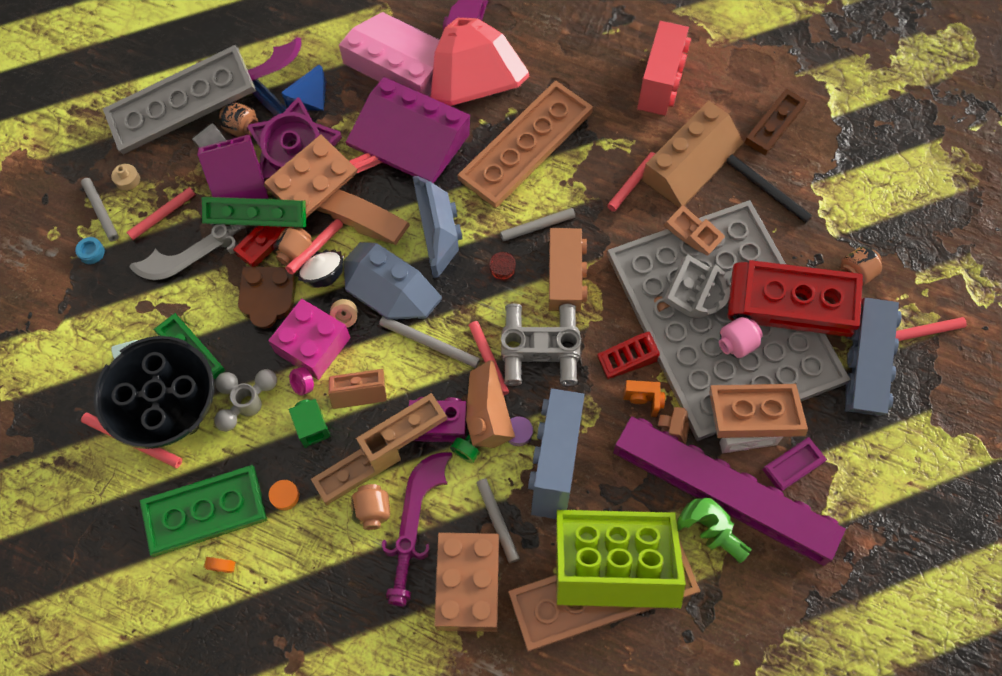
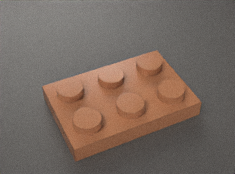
[264,134,357,218]
[709,384,808,438]

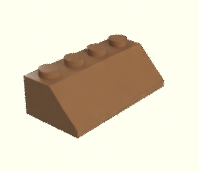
[642,100,744,208]

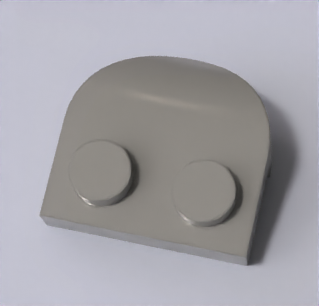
[663,254,730,318]

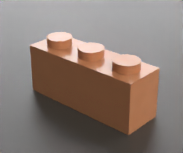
[549,228,587,312]

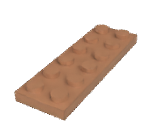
[458,81,593,208]
[508,539,700,652]

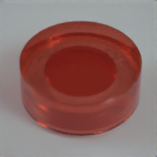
[490,252,516,279]

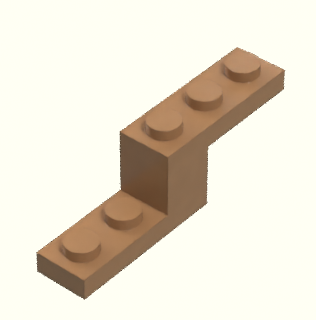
[311,393,447,506]

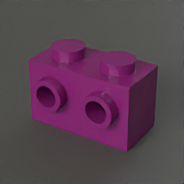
[409,397,467,442]

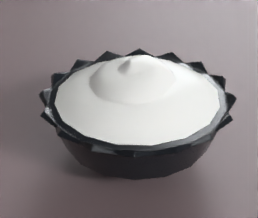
[295,249,344,288]

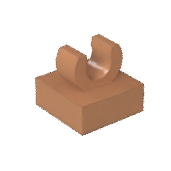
[658,407,689,445]

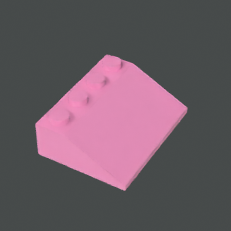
[339,12,440,96]

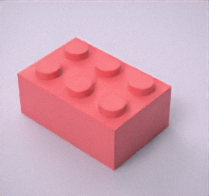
[637,21,691,116]

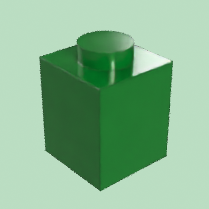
[288,399,331,447]

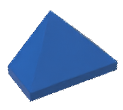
[281,65,326,110]

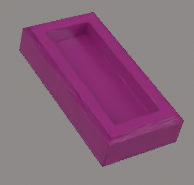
[762,437,827,491]

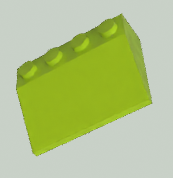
[556,510,686,608]

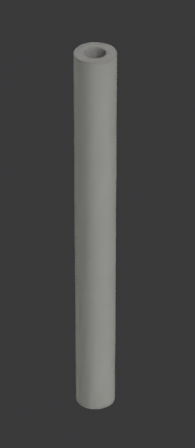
[379,316,480,368]

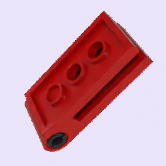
[727,260,863,337]

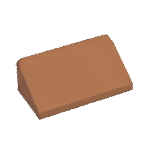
[328,369,387,409]

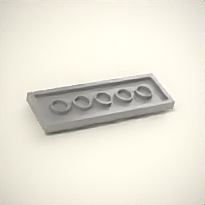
[103,45,256,154]

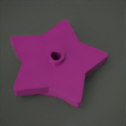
[247,98,342,181]

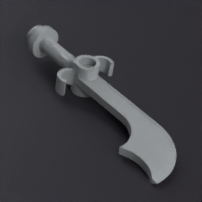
[130,224,248,280]

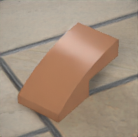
[664,205,726,256]

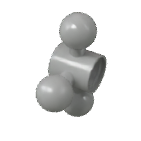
[214,369,277,432]

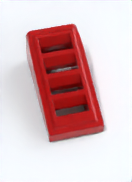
[597,331,660,380]

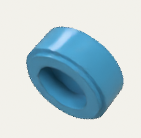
[75,237,105,264]

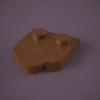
[238,267,297,329]

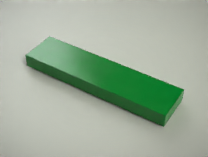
[202,197,306,227]

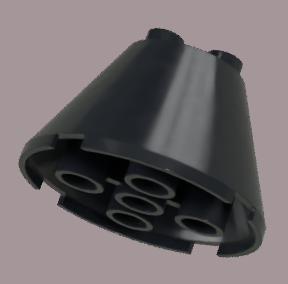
[94,336,214,449]

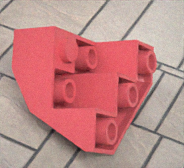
[431,18,529,106]

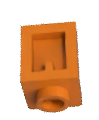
[623,380,665,417]

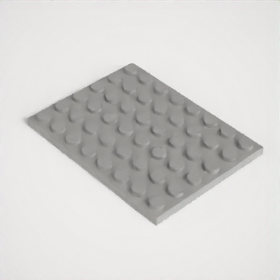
[607,200,851,441]

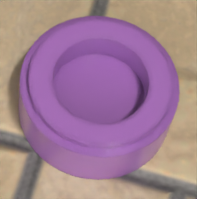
[508,416,533,446]

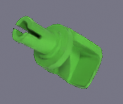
[677,498,752,563]

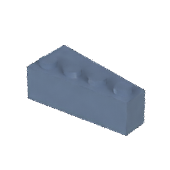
[845,298,902,416]
[528,388,585,519]

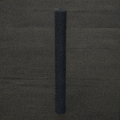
[726,154,813,223]

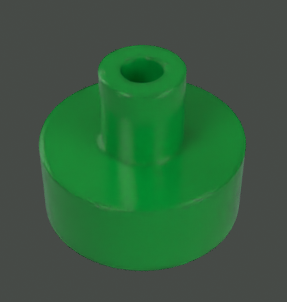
[450,434,480,463]

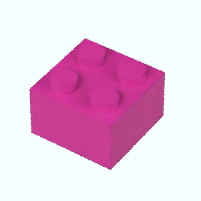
[268,298,350,380]

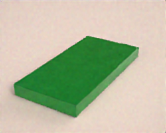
[140,465,268,557]

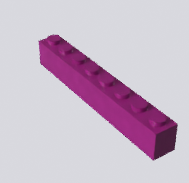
[613,416,846,566]

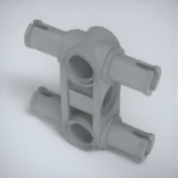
[501,304,581,386]

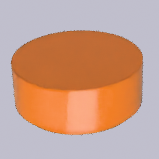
[269,480,299,511]
[204,557,236,573]

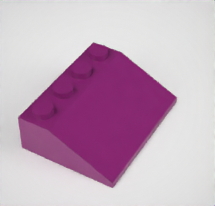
[346,77,470,184]

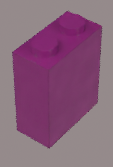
[197,135,269,199]

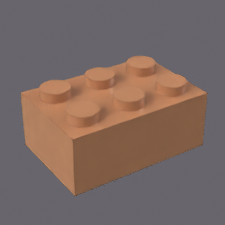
[434,533,499,632]

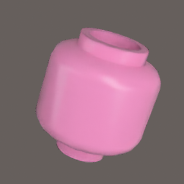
[719,317,762,358]

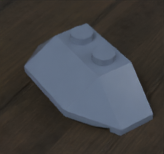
[413,176,462,278]
[343,242,442,320]

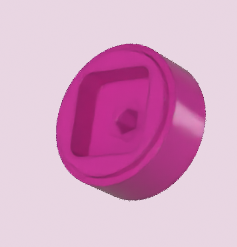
[289,367,314,396]

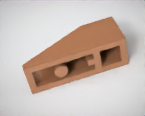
[466,360,515,448]

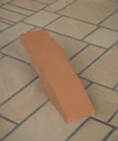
[316,189,410,245]

